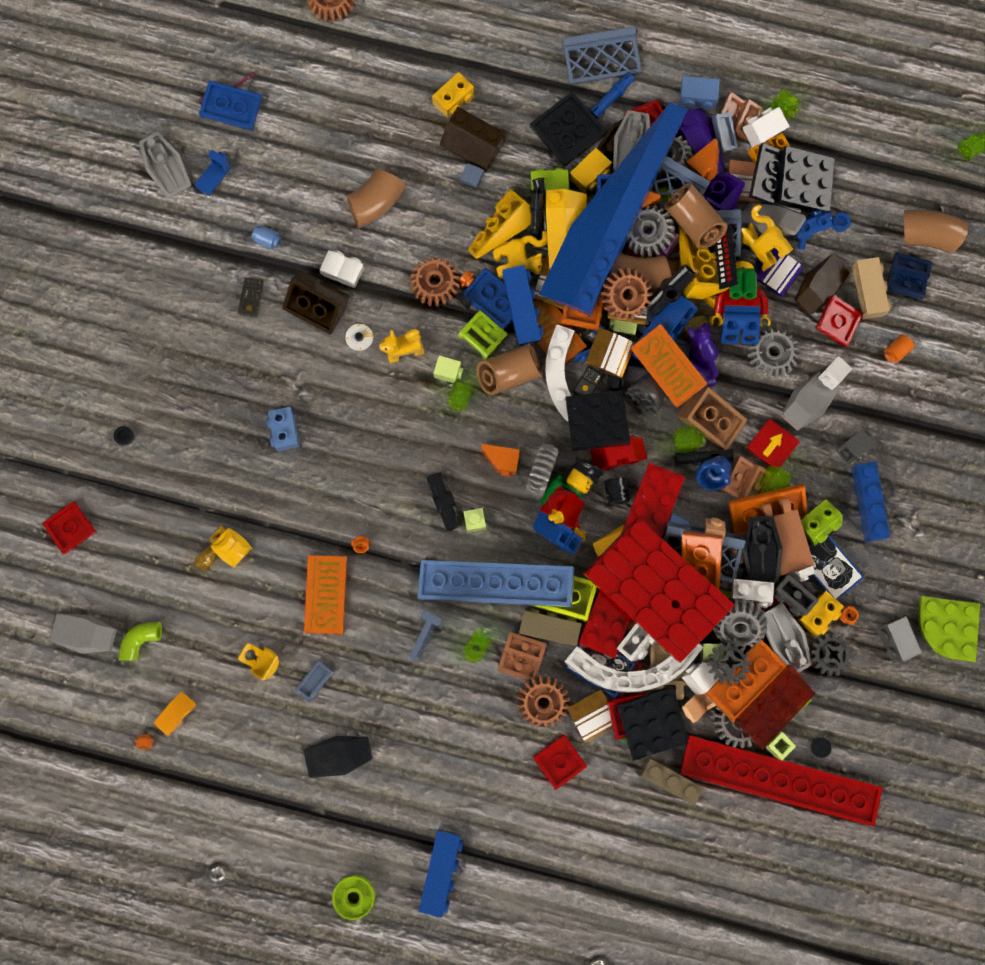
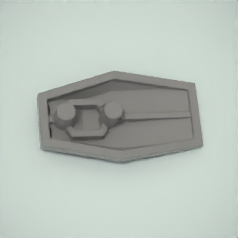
[613,110,650,171]
[139,132,192,199]
[742,203,806,236]
[781,371,840,431]
[765,603,812,676]
[50,613,117,654]

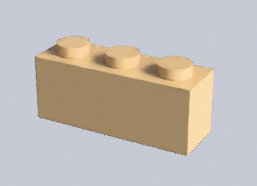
[852,257,891,319]

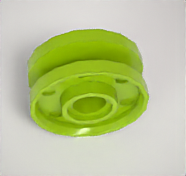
[332,874,376,920]

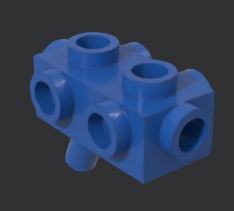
[790,209,833,250]

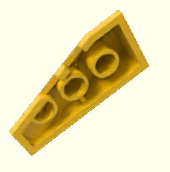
[467,189,531,259]
[546,189,587,270]
[678,225,729,299]

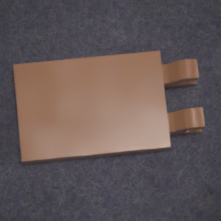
[760,498,814,576]

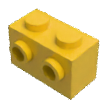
[432,72,474,118]
[569,148,612,194]
[796,591,844,636]

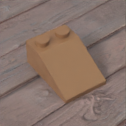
[676,387,747,450]

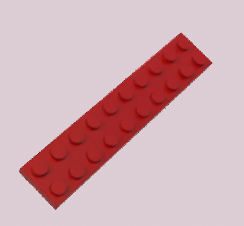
[578,463,685,658]
[679,735,883,827]

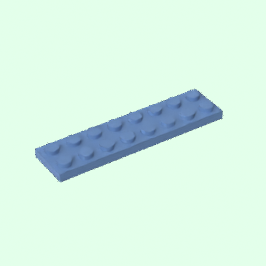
[418,560,574,607]

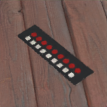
[715,224,738,290]

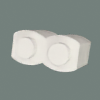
[320,250,364,288]

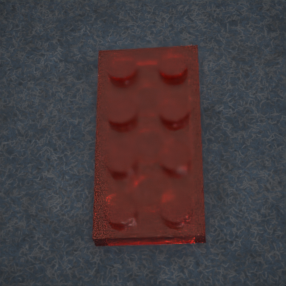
[735,664,816,750]

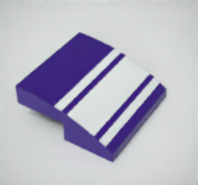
[756,248,804,297]

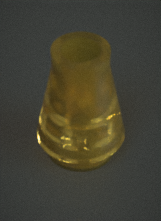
[193,543,217,573]

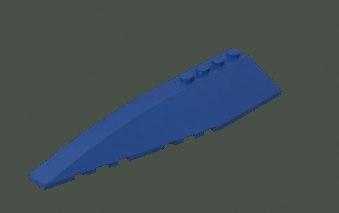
[539,102,688,317]

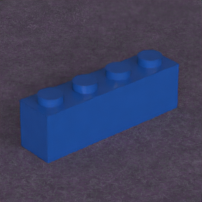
[502,265,544,346]
[631,295,698,362]
[851,462,890,543]
[418,829,464,918]

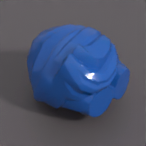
[695,456,731,491]

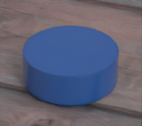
[831,212,851,232]

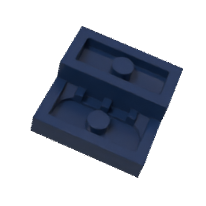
[887,252,932,299]

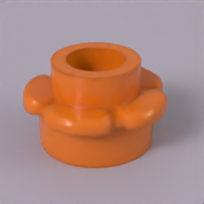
[458,270,475,288]
[351,536,370,553]
[840,606,859,625]
[134,734,154,749]

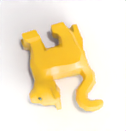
[741,204,793,272]
[493,231,548,281]
[379,329,425,363]

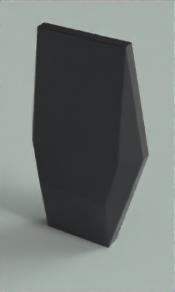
[743,515,783,584]
[303,736,373,778]

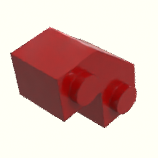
[590,435,648,471]

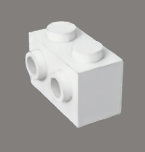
[742,107,789,147]
[731,579,774,608]
[617,624,656,661]

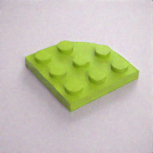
[918,596,980,662]

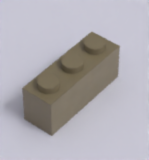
[519,608,581,647]
[639,758,704,806]

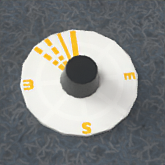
[345,324,373,351]

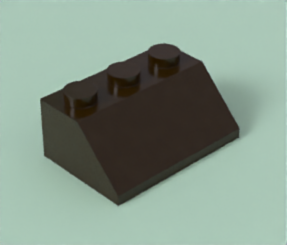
[440,107,506,172]
[282,270,350,335]

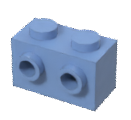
[679,76,720,109]
[266,407,300,451]

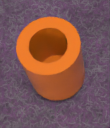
[884,334,915,363]

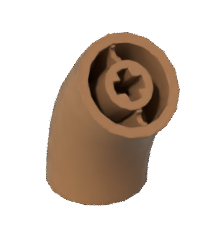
[346,169,406,228]
[664,182,727,249]
[904,210,968,253]
[607,253,673,293]
[477,343,543,395]

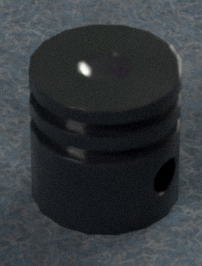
[604,477,630,505]

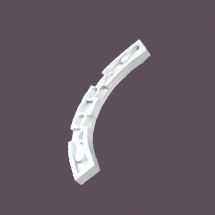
[545,324,575,422]
[565,644,703,693]

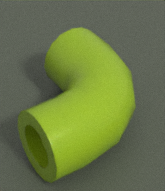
[119,622,162,661]

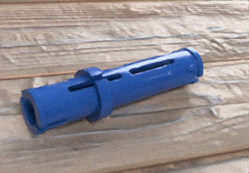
[589,72,635,119]

